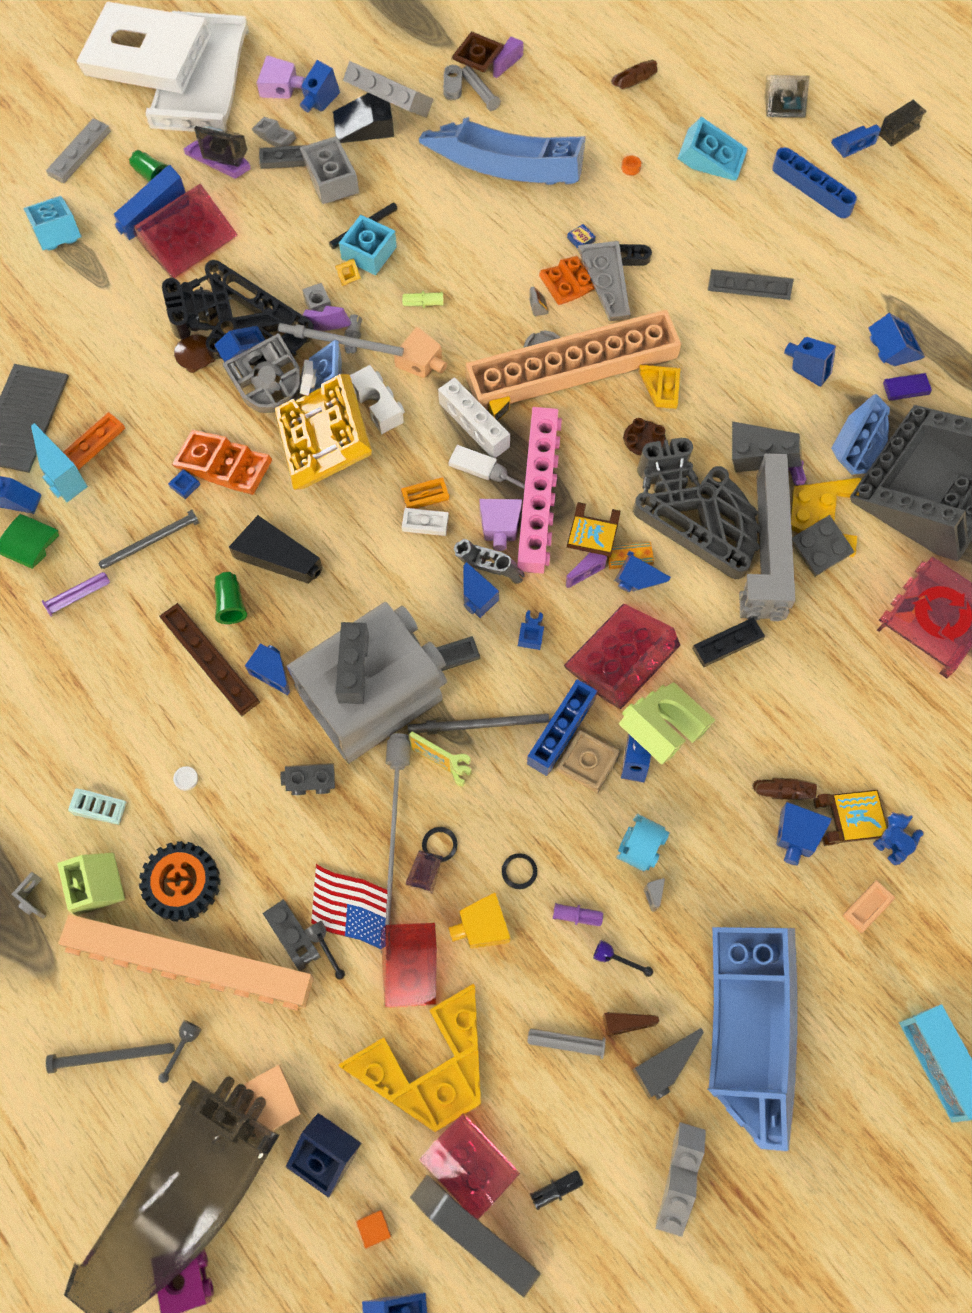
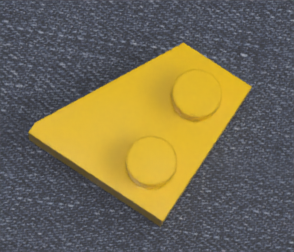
[639,365,680,409]

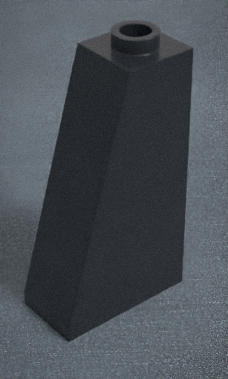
[229,515,323,584]

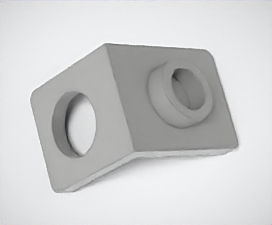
[11,872,46,919]

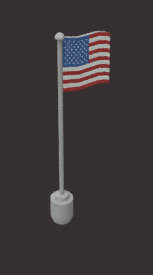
[311,733,411,956]

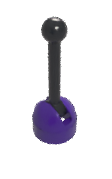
[593,940,653,977]

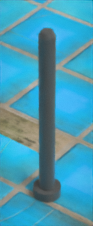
[98,510,199,569]
[46,1043,175,1074]

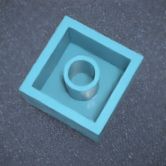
[339,215,397,276]

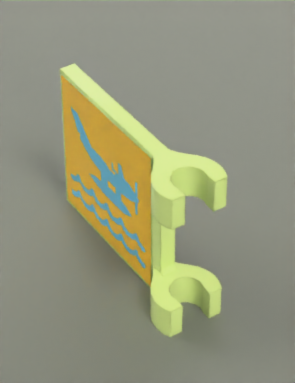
[409,731,472,786]

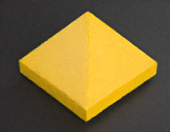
[335,258,361,286]

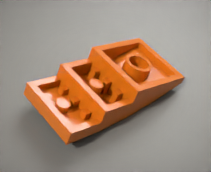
[172,430,272,495]

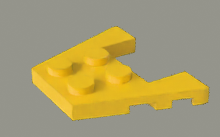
[791,478,861,557]

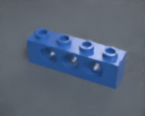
[527,679,597,776]

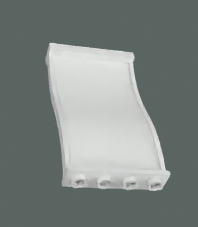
[146,11,249,134]

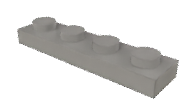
[46,118,111,184]

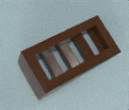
[603,1012,660,1036]

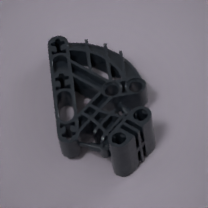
[162,260,314,366]

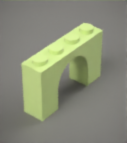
[619,682,715,764]

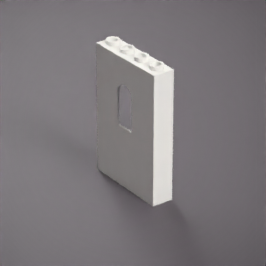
[76,2,212,94]

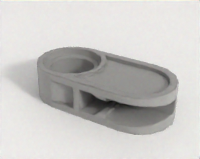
[443,65,462,100]

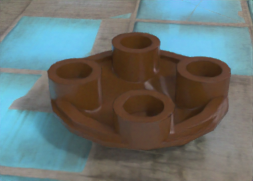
[174,335,216,373]
[623,418,666,456]

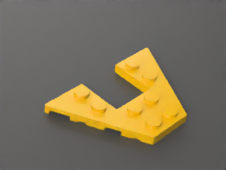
[338,983,481,1133]

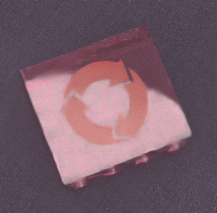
[877,556,972,679]

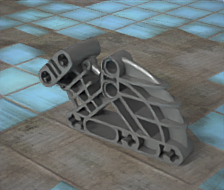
[633,438,762,579]

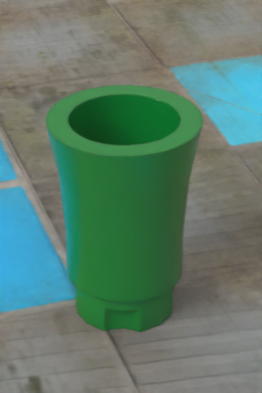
[129,150,169,183]
[214,572,247,625]

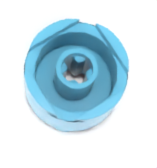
[616,814,669,872]

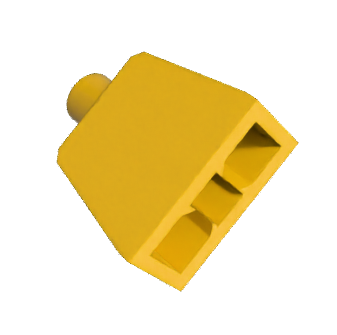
[448,893,510,949]

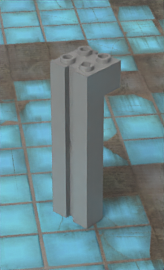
[739,453,795,621]

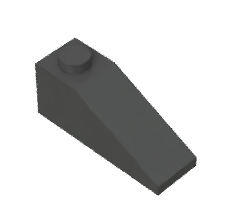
[632,1028,704,1100]

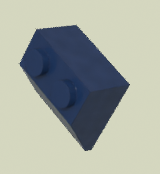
[285,1113,362,1198]

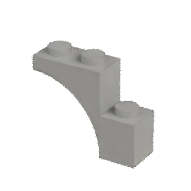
[655,1122,706,1237]

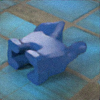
[873,812,924,865]

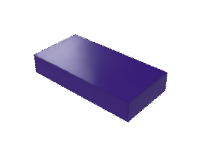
[883,373,932,401]

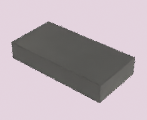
[436,636,480,671]

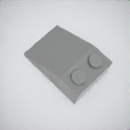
[300,136,359,204]

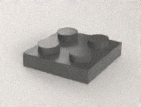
[792,515,855,577]

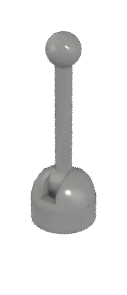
[489,463,539,490]

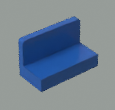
[831,124,881,158]

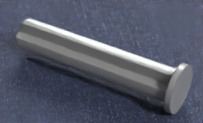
[462,66,501,111]
[527,1029,606,1059]

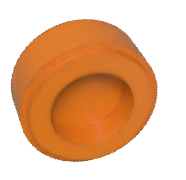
[621,155,641,176]

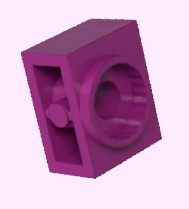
[151,1244,214,1313]

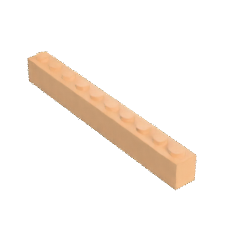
[58,914,314,1011]

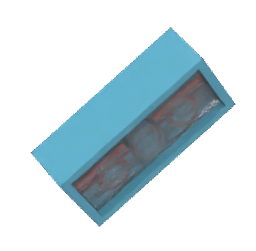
[899,1004,972,1123]

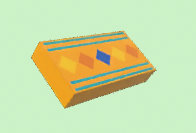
[607,542,654,570]

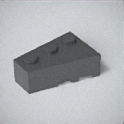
[732,421,802,472]

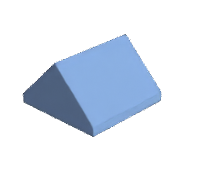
[309,340,342,393]

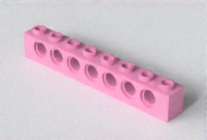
[517,407,562,574]

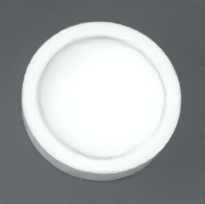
[173,766,198,791]

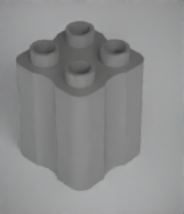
[287,602,447,764]

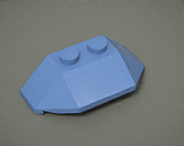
[831,394,890,475]

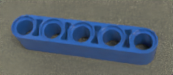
[772,147,857,218]

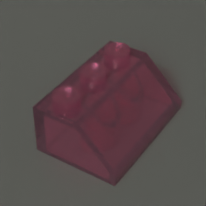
[419,1113,520,1220]

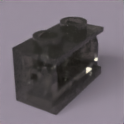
[879,99,927,147]

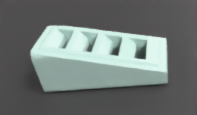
[68,788,127,825]

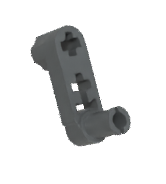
[454,539,525,584]

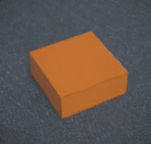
[356,1210,392,1249]

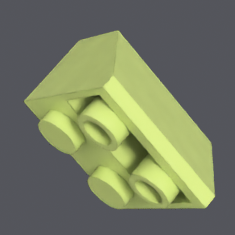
[57,853,125,916]

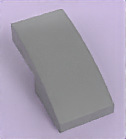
[252,117,296,147]

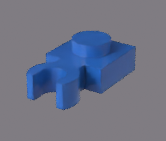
[518,610,544,650]

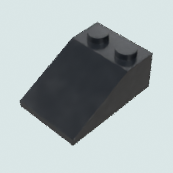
[333,93,394,143]

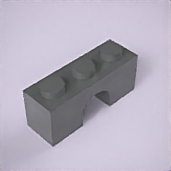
[335,622,369,704]

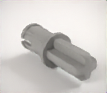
[344,315,362,354]

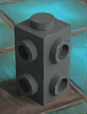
[280,763,335,795]

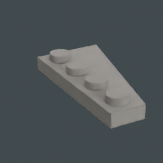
[578,241,630,321]

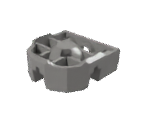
[222,333,300,413]

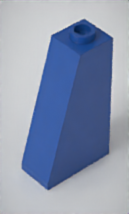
[114,165,190,240]

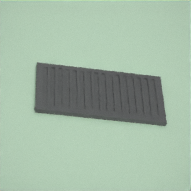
[0,364,69,473]

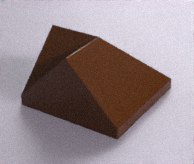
[452,31,504,73]

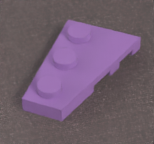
[183,129,251,179]

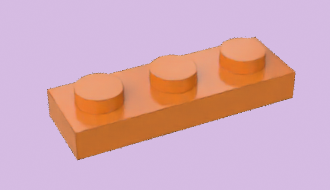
[63,412,126,470]

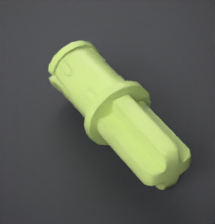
[402,291,443,308]

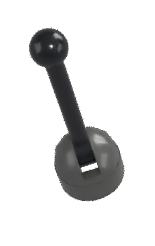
[304,920,345,980]

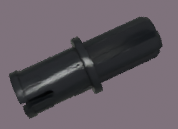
[530,1171,584,1210]

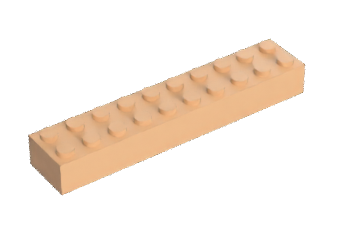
[466,310,681,410]

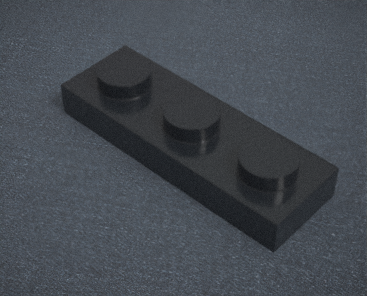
[692,617,765,668]

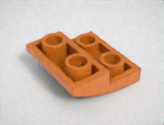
[539,256,595,305]

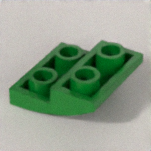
[0,514,59,569]

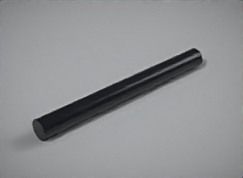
[329,202,398,249]

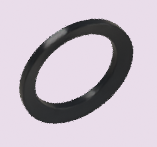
[422,827,458,862]
[502,853,537,889]

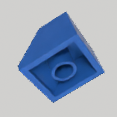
[868,313,925,366]

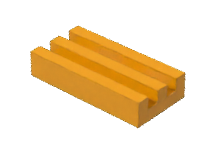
[401,477,449,509]

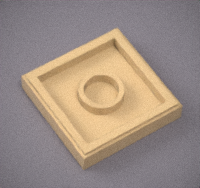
[556,729,621,794]

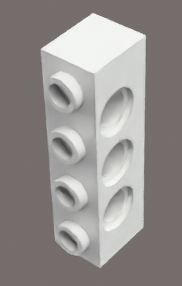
[438,377,510,458]

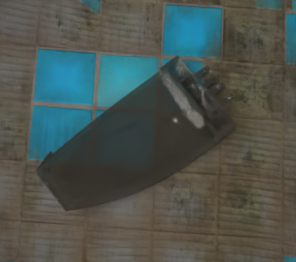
[64,1076,279,1313]

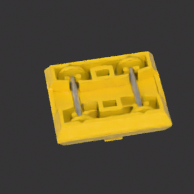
[275,374,372,490]

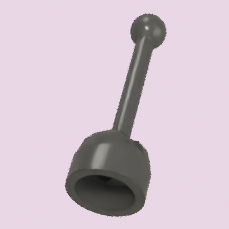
[158,1020,202,1083]

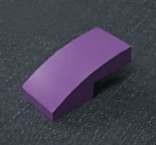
[303,306,351,331]

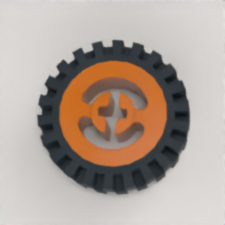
[139,841,221,922]

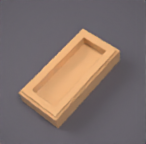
[842,880,895,933]

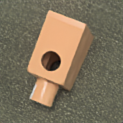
[394,327,447,378]

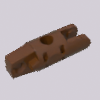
[611,59,658,90]
[752,778,817,800]

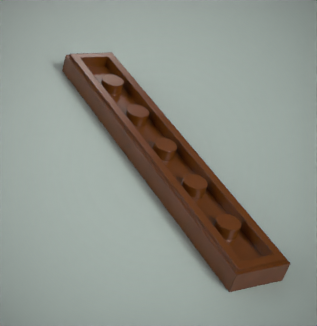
[159,603,260,717]

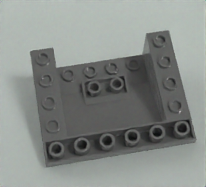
[850,405,972,561]

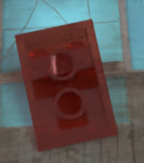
[380,923,437,1008]

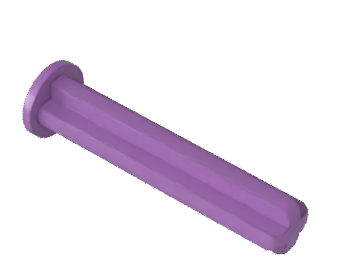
[42,572,110,617]

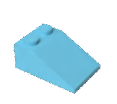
[677,117,748,181]
[23,196,81,250]
[31,423,88,502]

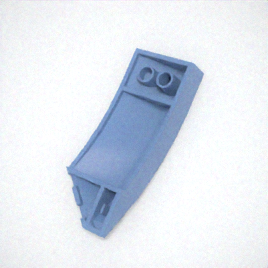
[419,117,585,185]
[708,927,797,1151]

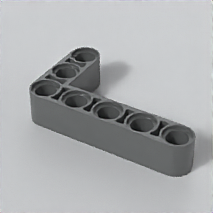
[410,1175,541,1297]

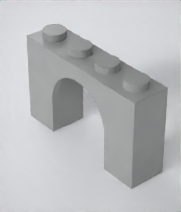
[343,61,434,118]

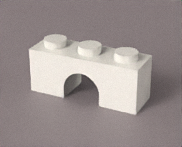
[350,365,405,434]

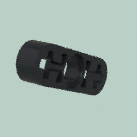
[619,244,652,266]

